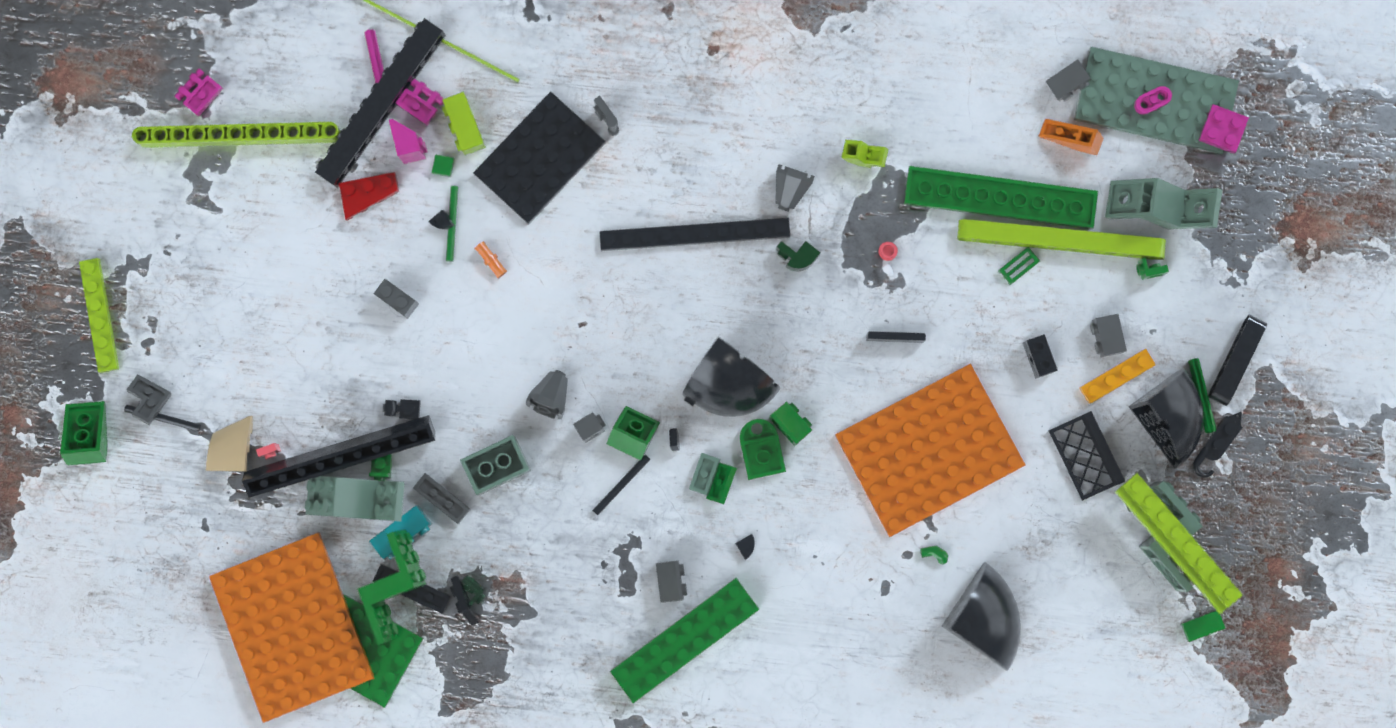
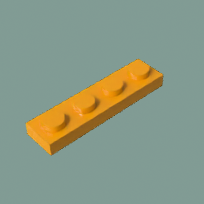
[1079,349,1156,404]

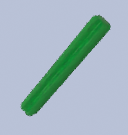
[1188,358,1216,433]

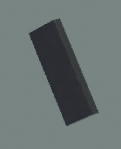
[866,331,926,343]

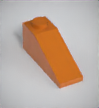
[1039,119,1104,155]

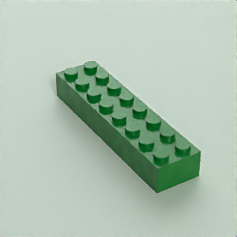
[610,578,760,703]

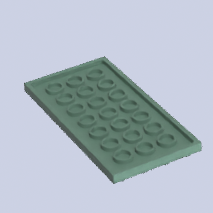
[1074,46,1239,154]

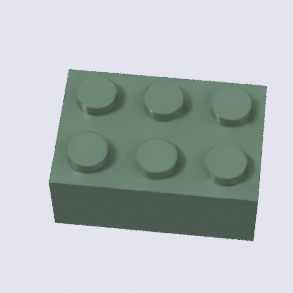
[460,435,531,496]

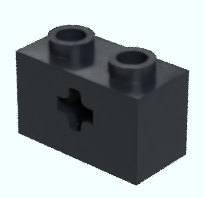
[1022,334,1058,379]

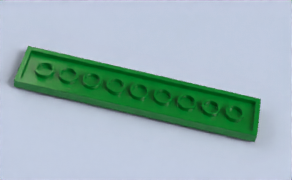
[904,166,1098,229]

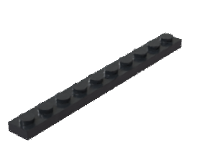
[599,218,790,251]

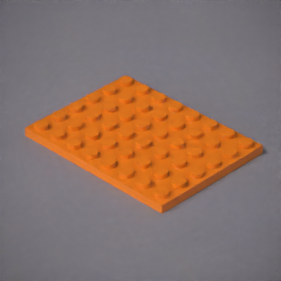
[835,363,1026,537]
[209,532,374,723]

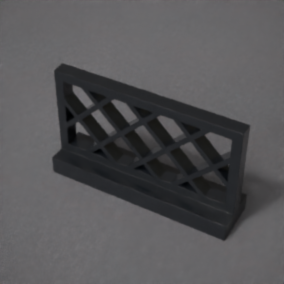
[1048,411,1126,501]

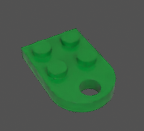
[740,419,786,480]

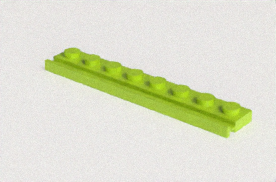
[1114,473,1243,614]

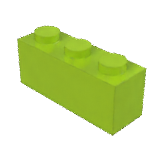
[441,91,486,155]

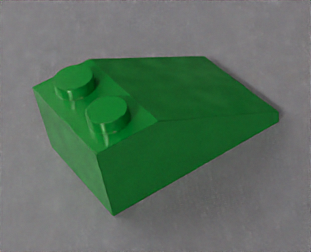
[60,401,108,465]

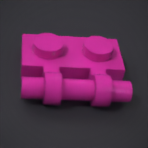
[174,68,223,117]
[395,79,444,126]

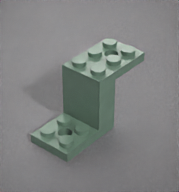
[1105,178,1222,230]
[305,477,405,521]
[1139,481,1203,592]

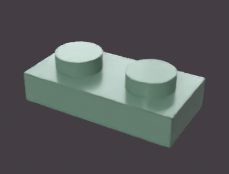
[689,453,721,496]

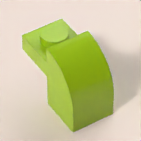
[841,139,889,168]

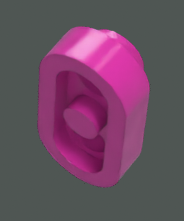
[1134,86,1172,115]

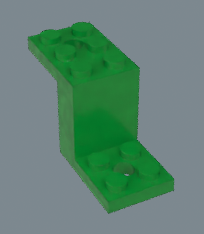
[358,530,426,645]

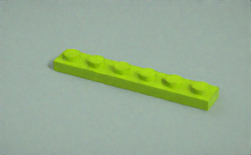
[79,258,119,373]

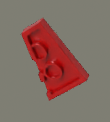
[339,172,399,221]

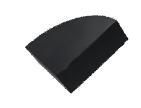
[428,210,455,230]
[735,534,755,560]

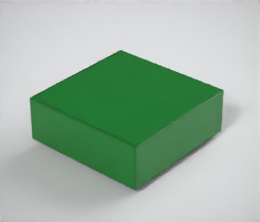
[431,154,455,177]

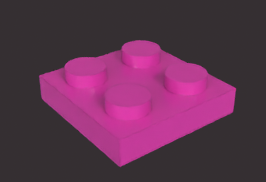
[1198,104,1249,154]

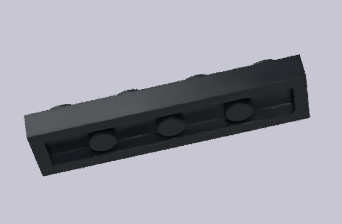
[372,564,452,614]

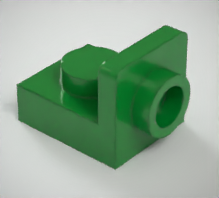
[1136,258,1169,280]
[369,454,392,481]

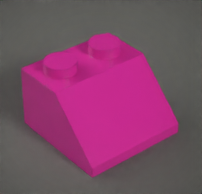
[389,119,428,164]

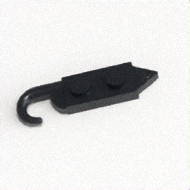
[1193,412,1243,478]

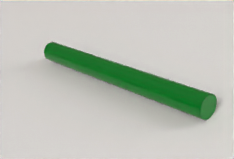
[446,186,458,262]

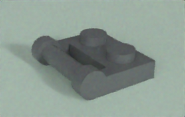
[593,95,619,136]

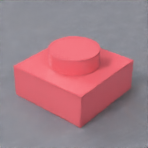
[256,443,281,460]

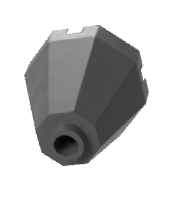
[775,164,815,212]
[526,370,568,419]

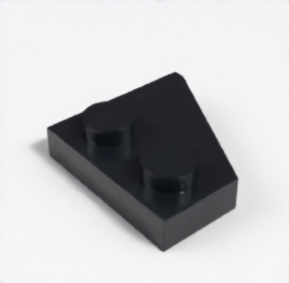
[450,575,479,626]

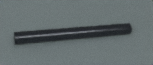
[124,405,201,432]
[592,454,651,515]

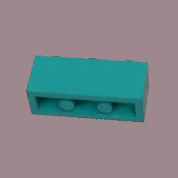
[369,505,432,560]

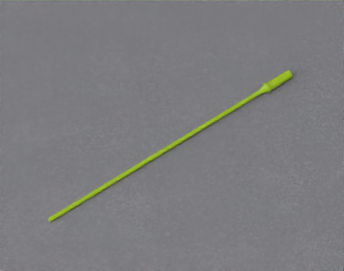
[362,0,520,82]

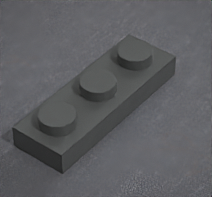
[413,473,470,524]

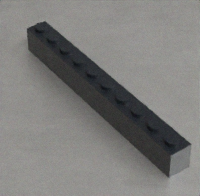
[315,18,446,188]
[242,415,435,498]

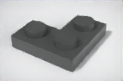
[127,374,171,426]

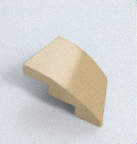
[206,416,253,472]

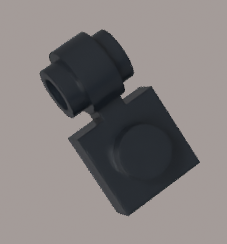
[382,399,421,420]

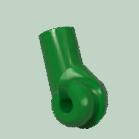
[920,545,948,564]

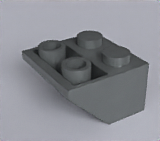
[656,560,687,602]

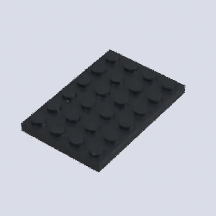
[473,91,606,225]

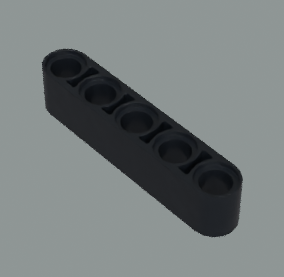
[1208,314,1267,406]

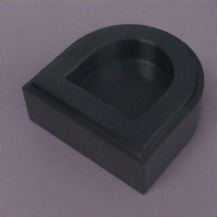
[669,428,680,451]

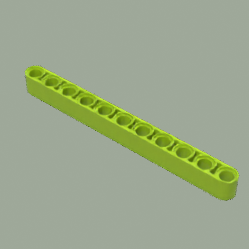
[132,122,341,148]
[957,219,1166,260]

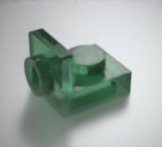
[462,575,486,605]

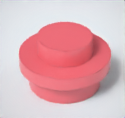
[878,242,898,261]

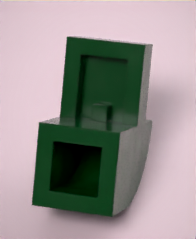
[776,241,821,272]

